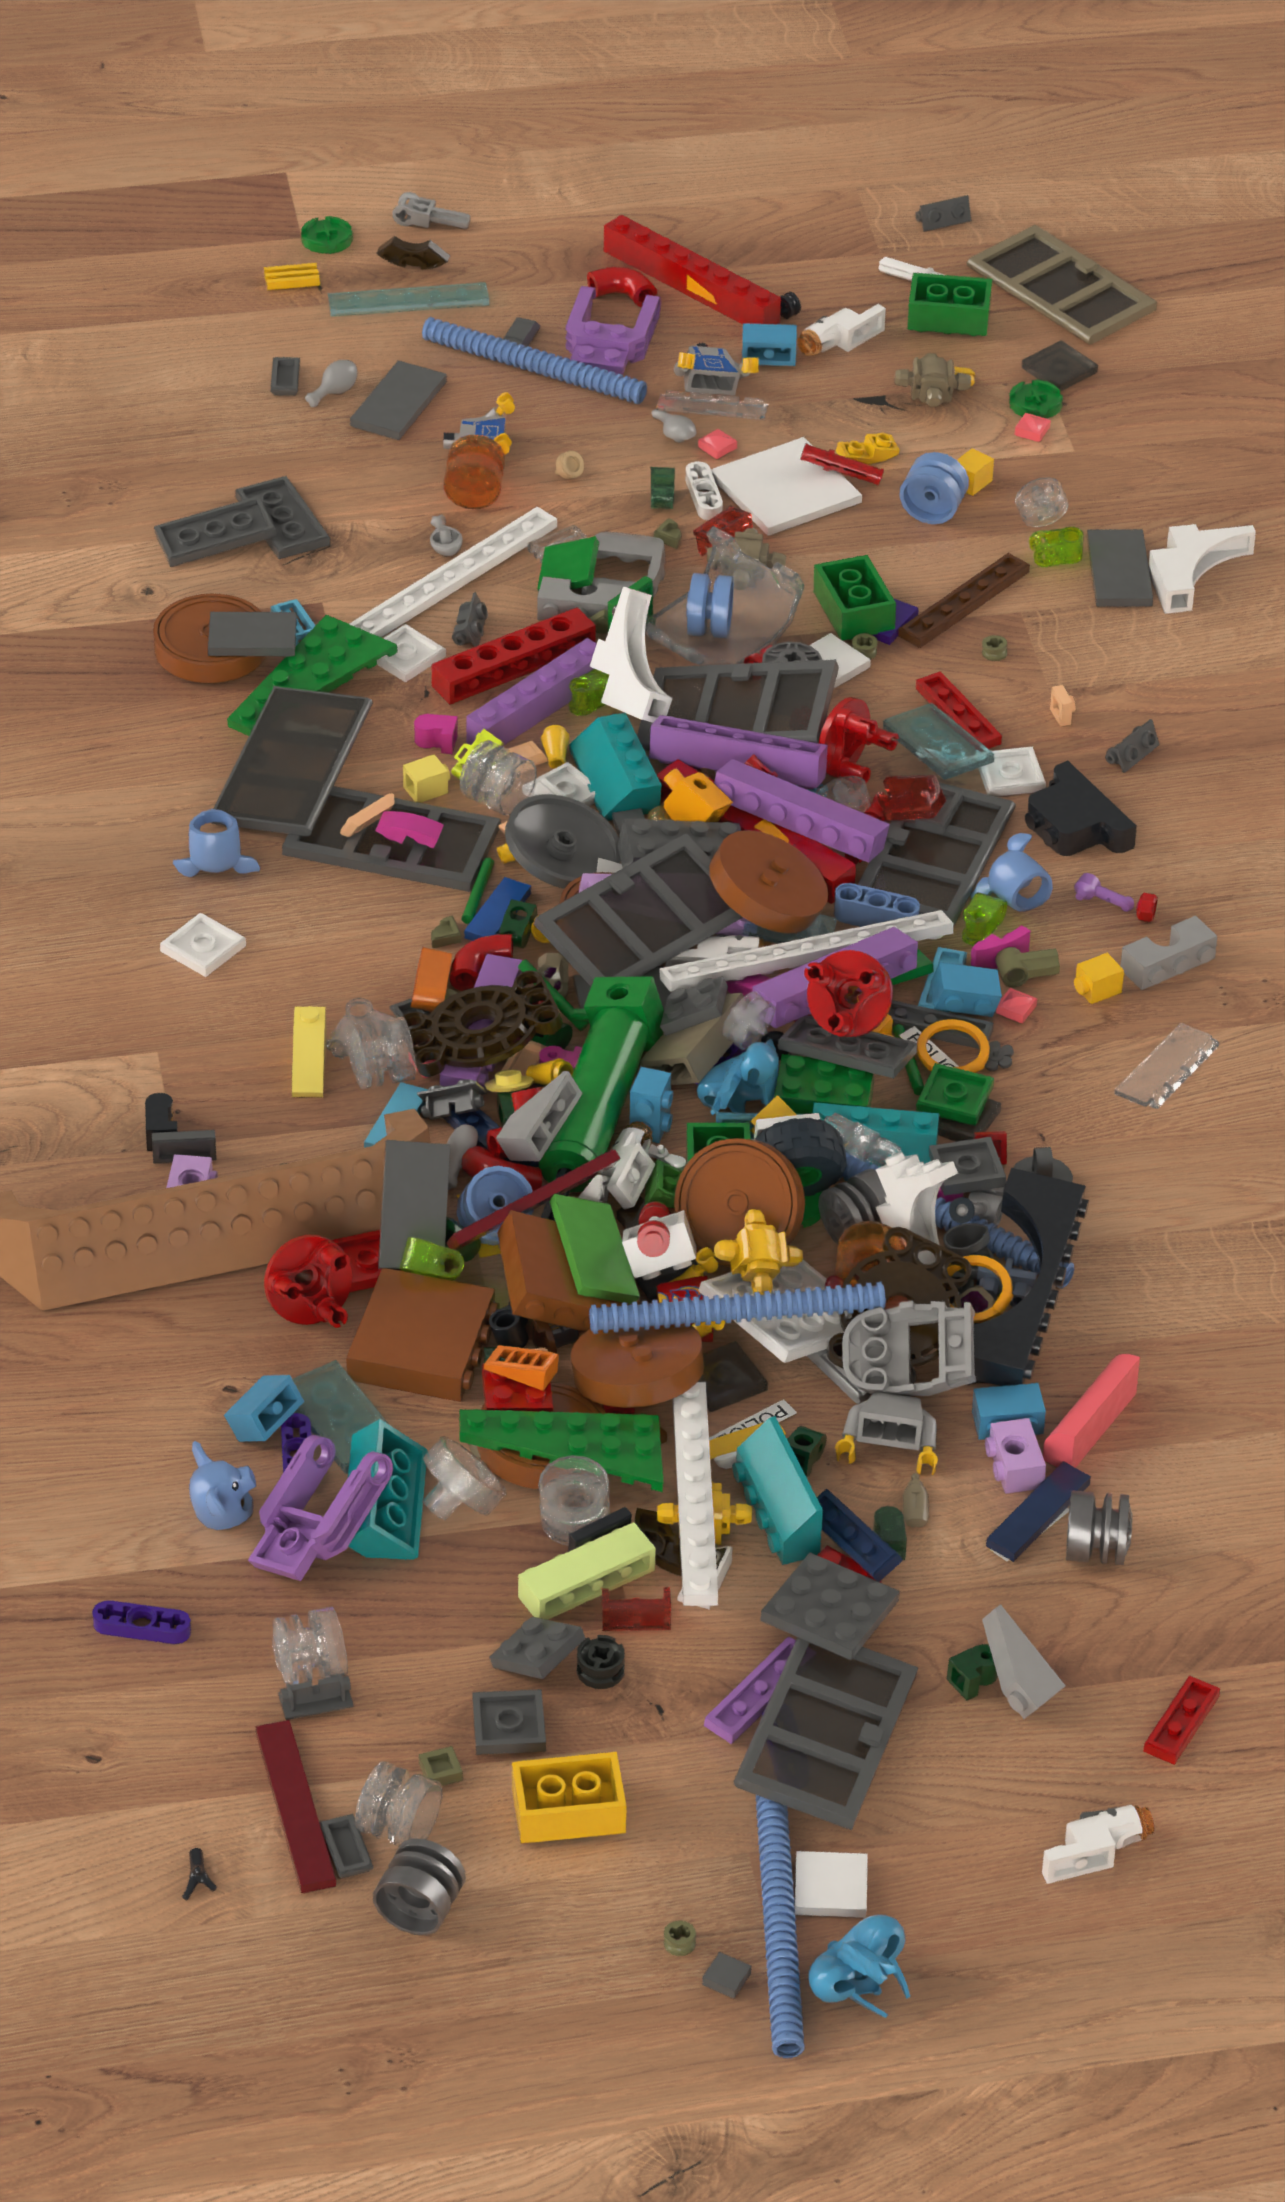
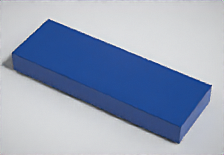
[464,877,531,941]

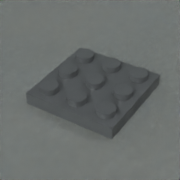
[760,1553,900,1660]

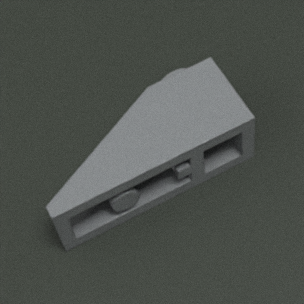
[496,1071,582,1161]
[982,1604,1065,1719]

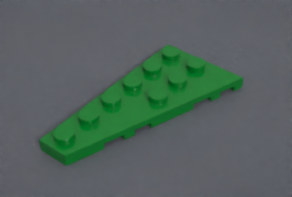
[227,614,398,736]
[459,1409,664,1492]

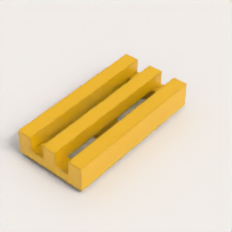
[264,263,320,290]

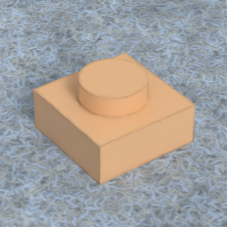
[1050,685,1076,727]

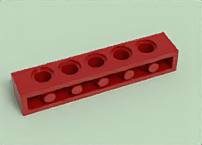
[431,607,596,705]

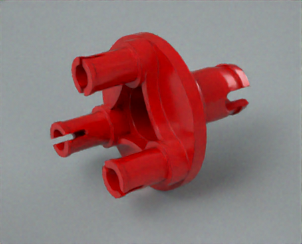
[790,697,899,786]
[804,950,893,1038]
[264,1235,352,1328]

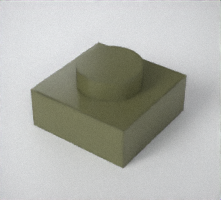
[419,1746,463,1789]

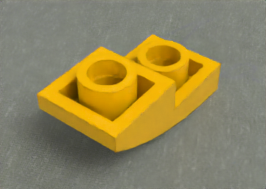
[836,433,900,465]

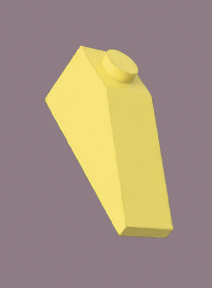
[292,1006,326,1097]

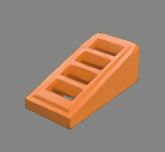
[484,1345,559,1391]

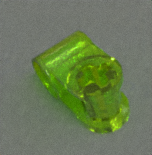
[1028,527,1083,567]
[569,668,610,716]
[962,892,1007,946]
[399,1237,464,1281]

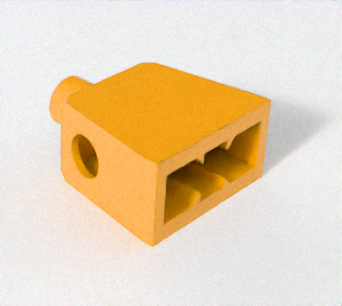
[664,768,733,822]

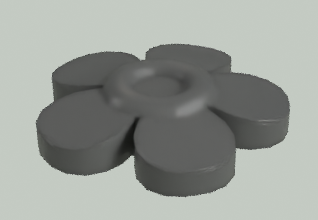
[978,1041,1014,1071]

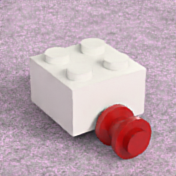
[622,1202,697,1280]

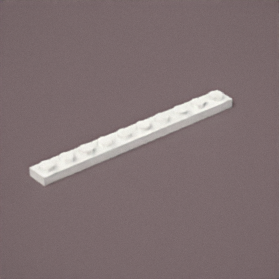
[349,507,557,638]
[659,910,953,992]
[673,1382,718,1606]

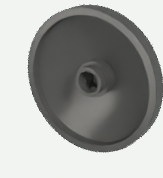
[505,794,621,889]

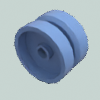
[899,452,969,525]
[686,573,734,639]
[456,1166,534,1245]

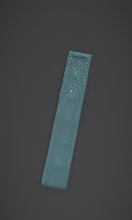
[328,282,489,317]

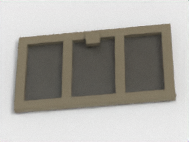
[967,225,1157,345]

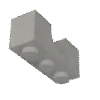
[537,577,627,620]
[1121,916,1217,990]

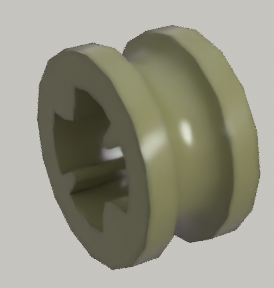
[852,634,878,659]
[982,635,1007,661]
[664,1920,696,1956]

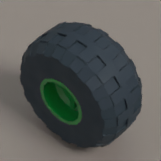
[755,1118,847,1196]

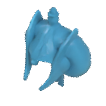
[697,1039,779,1115]
[809,1914,911,2018]

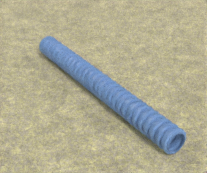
[422,317,647,405]
[840,1151,1075,1289]
[589,1282,886,1334]
[755,1795,805,2058]

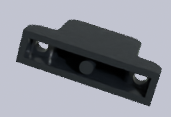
[1025,761,1137,856]

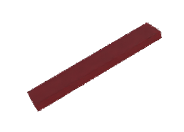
[447,1149,621,1253]
[255,1720,336,1894]

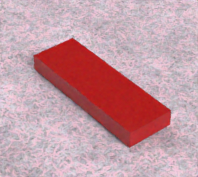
[1143,1675,1221,1765]

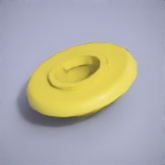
[484,1070,534,1092]

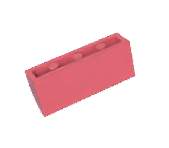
[1043,1354,1140,1468]

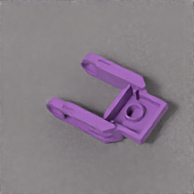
[566,286,661,375]
[248,1435,393,1581]

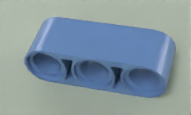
[834,883,920,927]

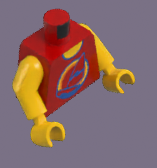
[640,1247,725,1342]

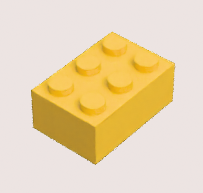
[512,1752,627,1844]

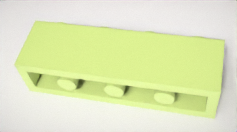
[518,1522,656,1620]

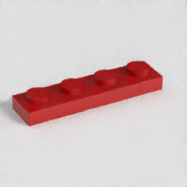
[916,671,1002,753]

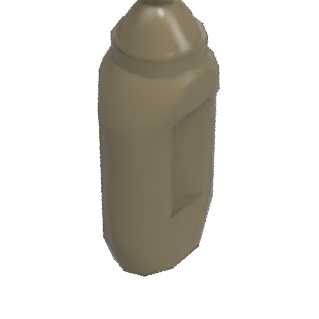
[903,1473,929,1527]

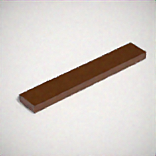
[898,553,1030,648]

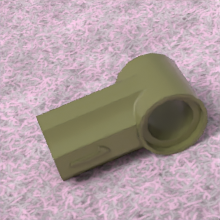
[995,947,1060,987]

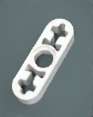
[685,461,723,521]

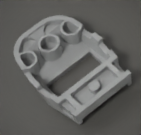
[581,532,666,597]
[842,1301,976,1396]

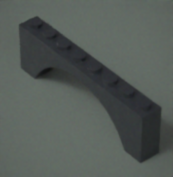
[974,1168,1089,1386]

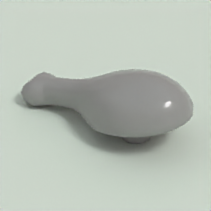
[305,360,358,407]
[651,407,696,442]
[430,515,463,557]
[447,1124,478,1190]

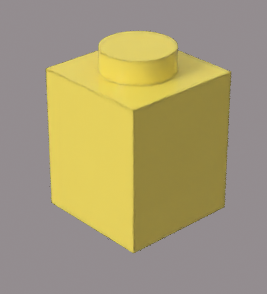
[403,754,451,803]

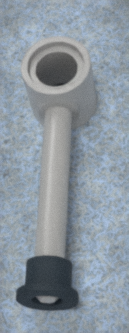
[949,1190,1003,1226]

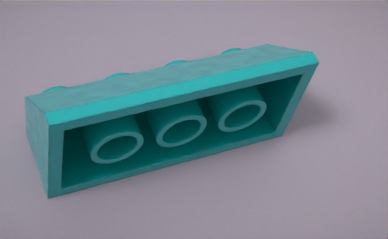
[569,713,661,821]
[813,1103,939,1168]
[732,1416,823,1565]
[348,1419,428,1560]

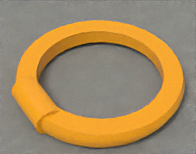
[917,1019,990,1073]
[945,1255,1014,1323]

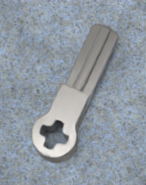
[392,192,470,229]

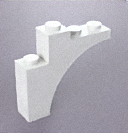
[1149,524,1256,614]
[590,587,672,723]
[875,1152,958,1265]

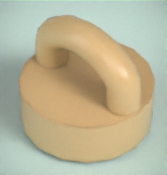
[555,451,584,479]

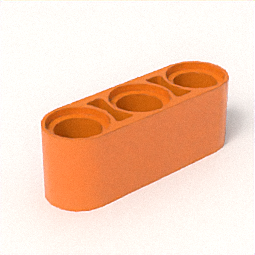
[411,947,452,1012]

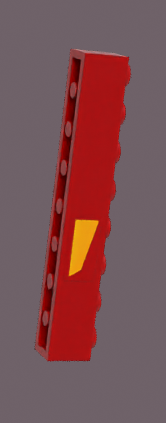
[604,214,781,325]
[656,759,856,904]

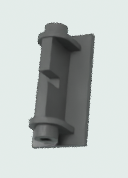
[915,195,971,232]
[452,592,488,647]
[1105,719,1159,773]
[417,1079,487,1120]
[278,1674,354,1720]

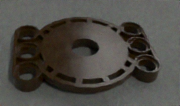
[399,971,562,1077]
[826,1227,972,1384]

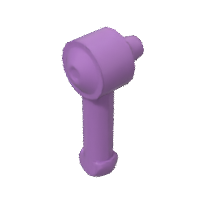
[1074,873,1135,912]

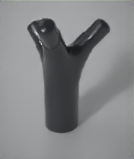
[182,1848,217,1900]

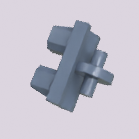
[977,1258,1037,1307]

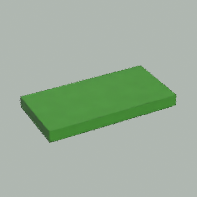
[549,1194,640,1304]

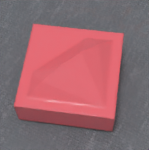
[1015,413,1051,442]
[698,429,737,459]
[995,988,1037,1024]

